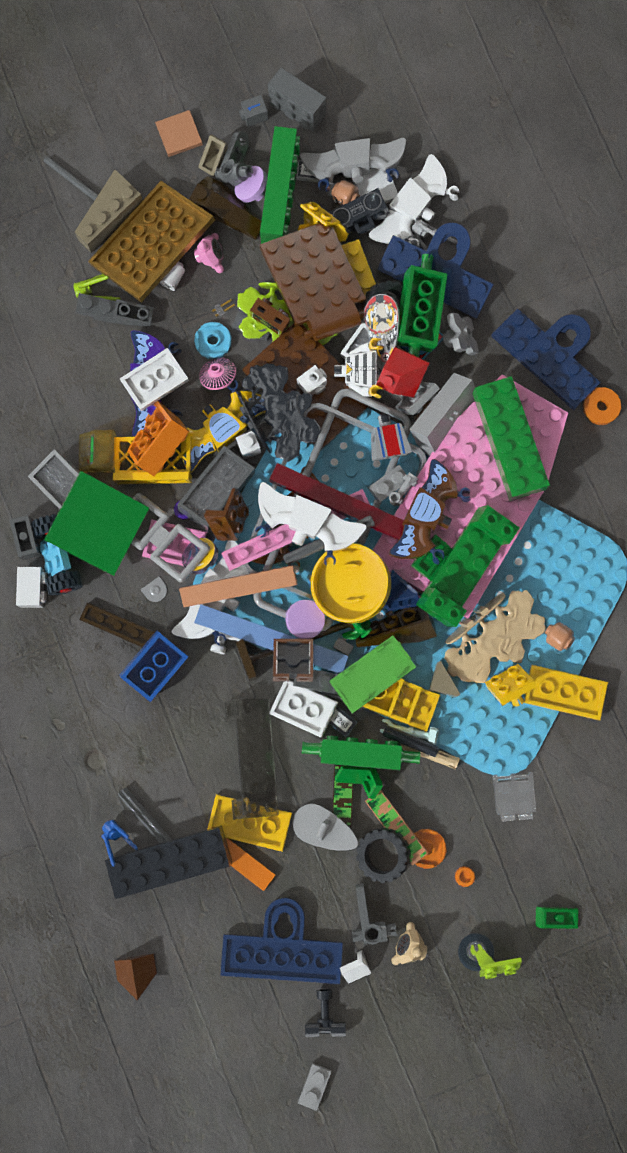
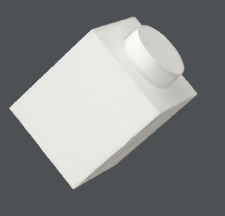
[236,431,261,460]

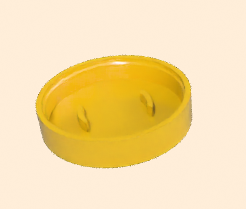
[311,544,391,623]

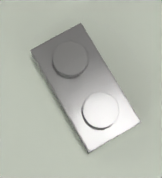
[368,465,406,503]
[298,1063,331,1111]

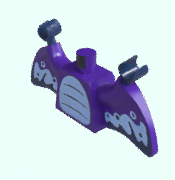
[130,330,183,437]

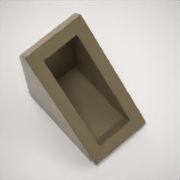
[198,134,228,177]
[429,661,461,698]

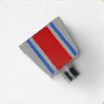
[371,414,412,462]

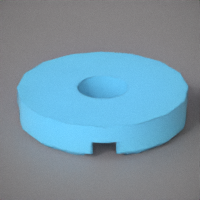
[194,322,232,359]

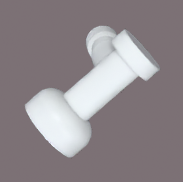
[210,632,241,654]

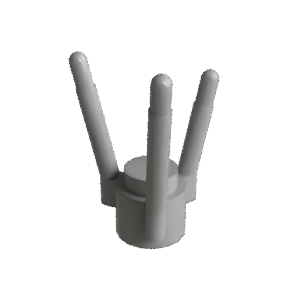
[411,219,457,251]

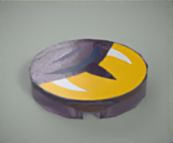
[182,538,218,575]

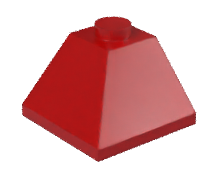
[376,346,430,397]

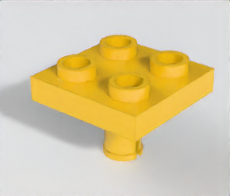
[485,664,537,706]

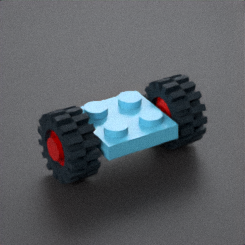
[31,514,83,595]

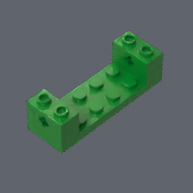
[416,505,520,627]

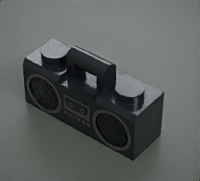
[328,188,390,237]

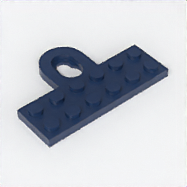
[377,222,494,319]
[491,309,601,410]
[220,897,343,984]

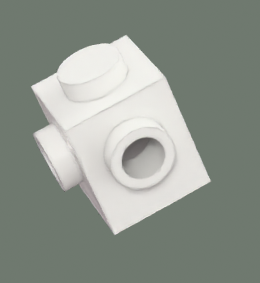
[297,365,327,395]

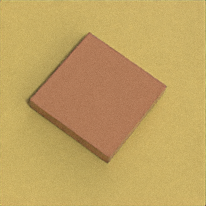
[155,110,202,157]

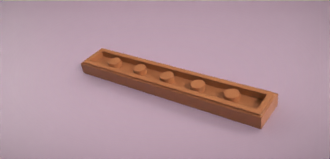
[179,565,298,607]

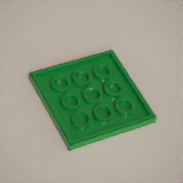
[44,471,149,576]

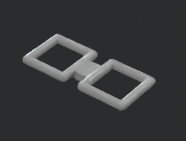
[131,493,210,583]

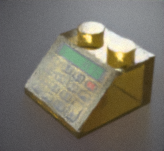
[79,430,118,472]

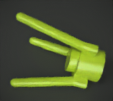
[74,274,121,301]

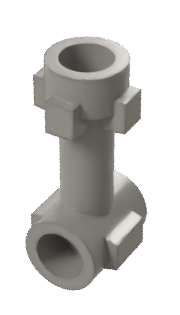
[389,472,418,506]

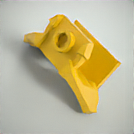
[298,202,348,242]

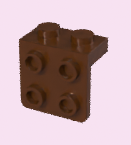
[204,488,249,541]

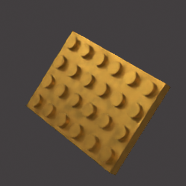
[88,181,215,302]

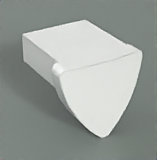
[340,950,371,983]

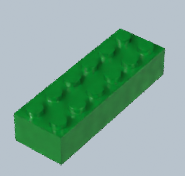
[260,126,300,244]
[472,376,550,502]

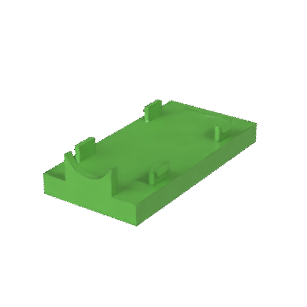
[329,636,416,714]

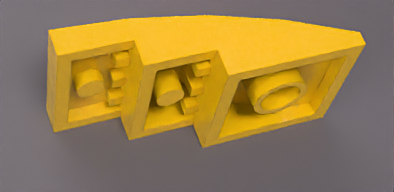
[363,679,440,732]

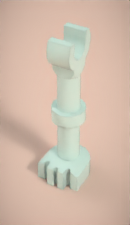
[380,719,439,745]

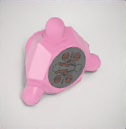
[194,233,224,273]

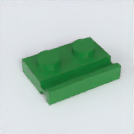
[411,535,452,582]

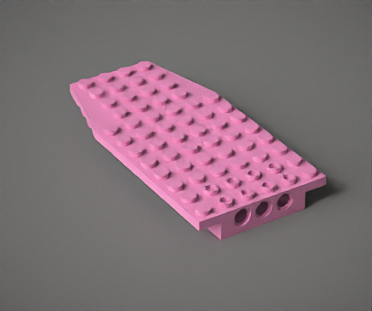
[373,375,568,619]

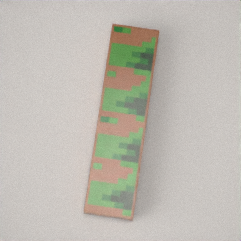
[365,790,428,865]

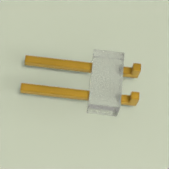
[212,299,235,317]

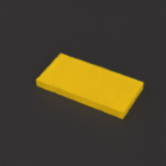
[524,665,608,720]
[207,794,292,852]

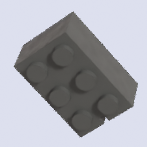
[268,68,326,132]

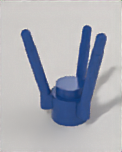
[101,820,138,867]

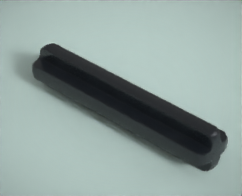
[383,726,439,757]

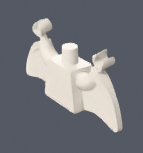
[369,154,460,247]

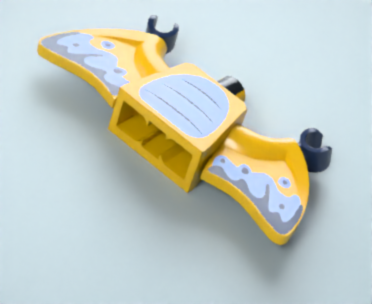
[181,380,266,473]

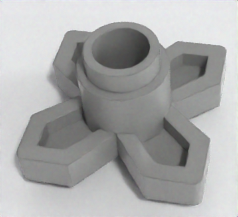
[443,312,479,356]

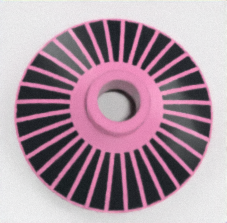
[199,358,236,390]

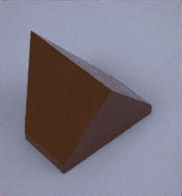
[114,953,157,1001]

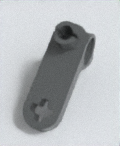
[215,131,253,186]
[352,883,397,945]

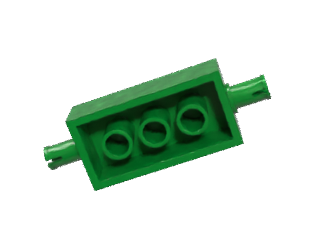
[397,254,447,357]
[302,736,420,770]

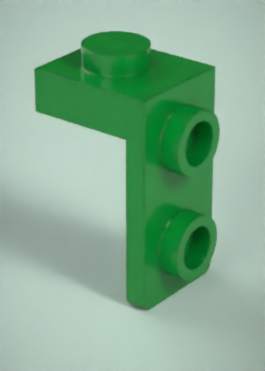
[334,766,383,799]

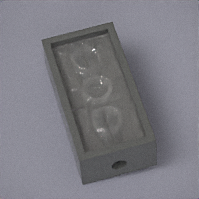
[177,446,255,533]

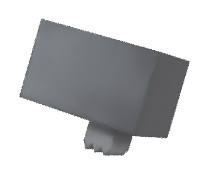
[333,638,354,656]

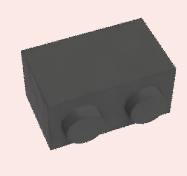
[9,515,42,560]

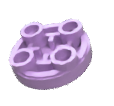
[235,166,268,202]
[285,600,325,639]

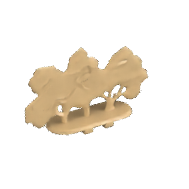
[445,590,546,683]

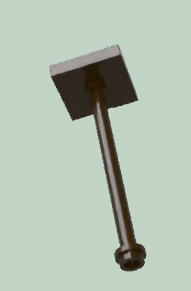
[236,622,354,682]

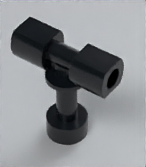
[305,989,346,1037]

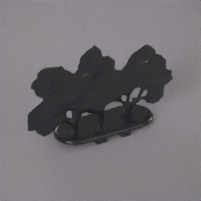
[236,363,321,462]

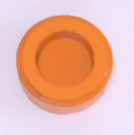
[455,866,475,887]

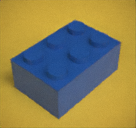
[119,631,188,702]

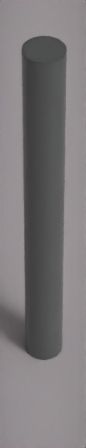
[44,156,98,201]

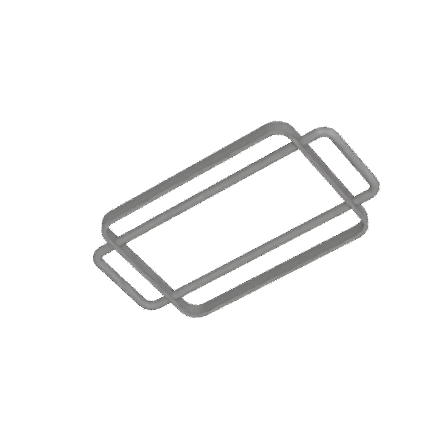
[243,389,426,632]

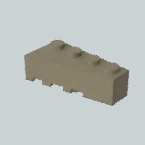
[75,170,143,253]

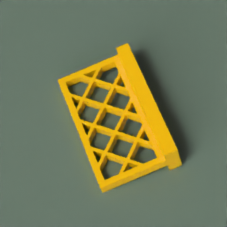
[113,436,192,484]

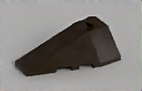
[189,176,262,240]
[355,606,437,647]

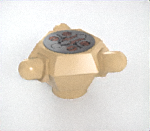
[392,922,427,965]

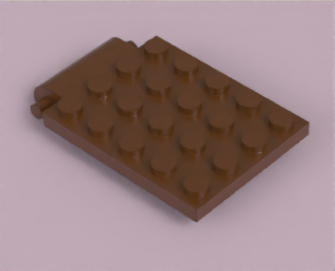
[260,223,366,342]

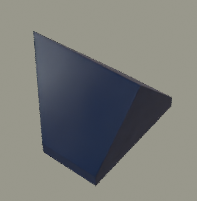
[384,569,420,611]

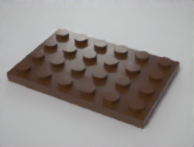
[242,323,372,450]

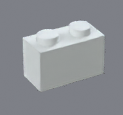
[16,567,47,608]

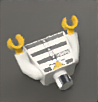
[334,338,383,398]

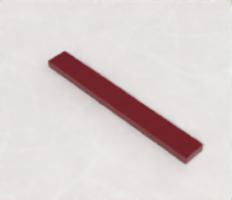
[268,463,404,540]

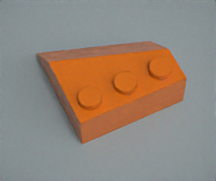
[127,401,189,477]

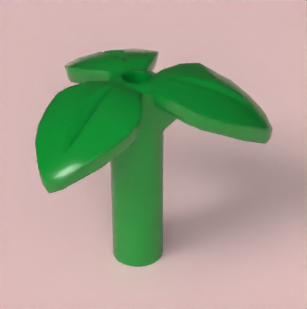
[342,619,373,640]

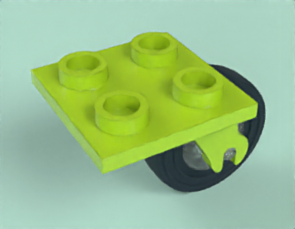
[458,933,522,979]

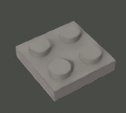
[394,382,440,415]

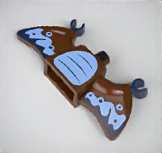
[389,459,471,564]

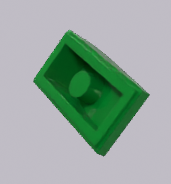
[536,907,578,929]

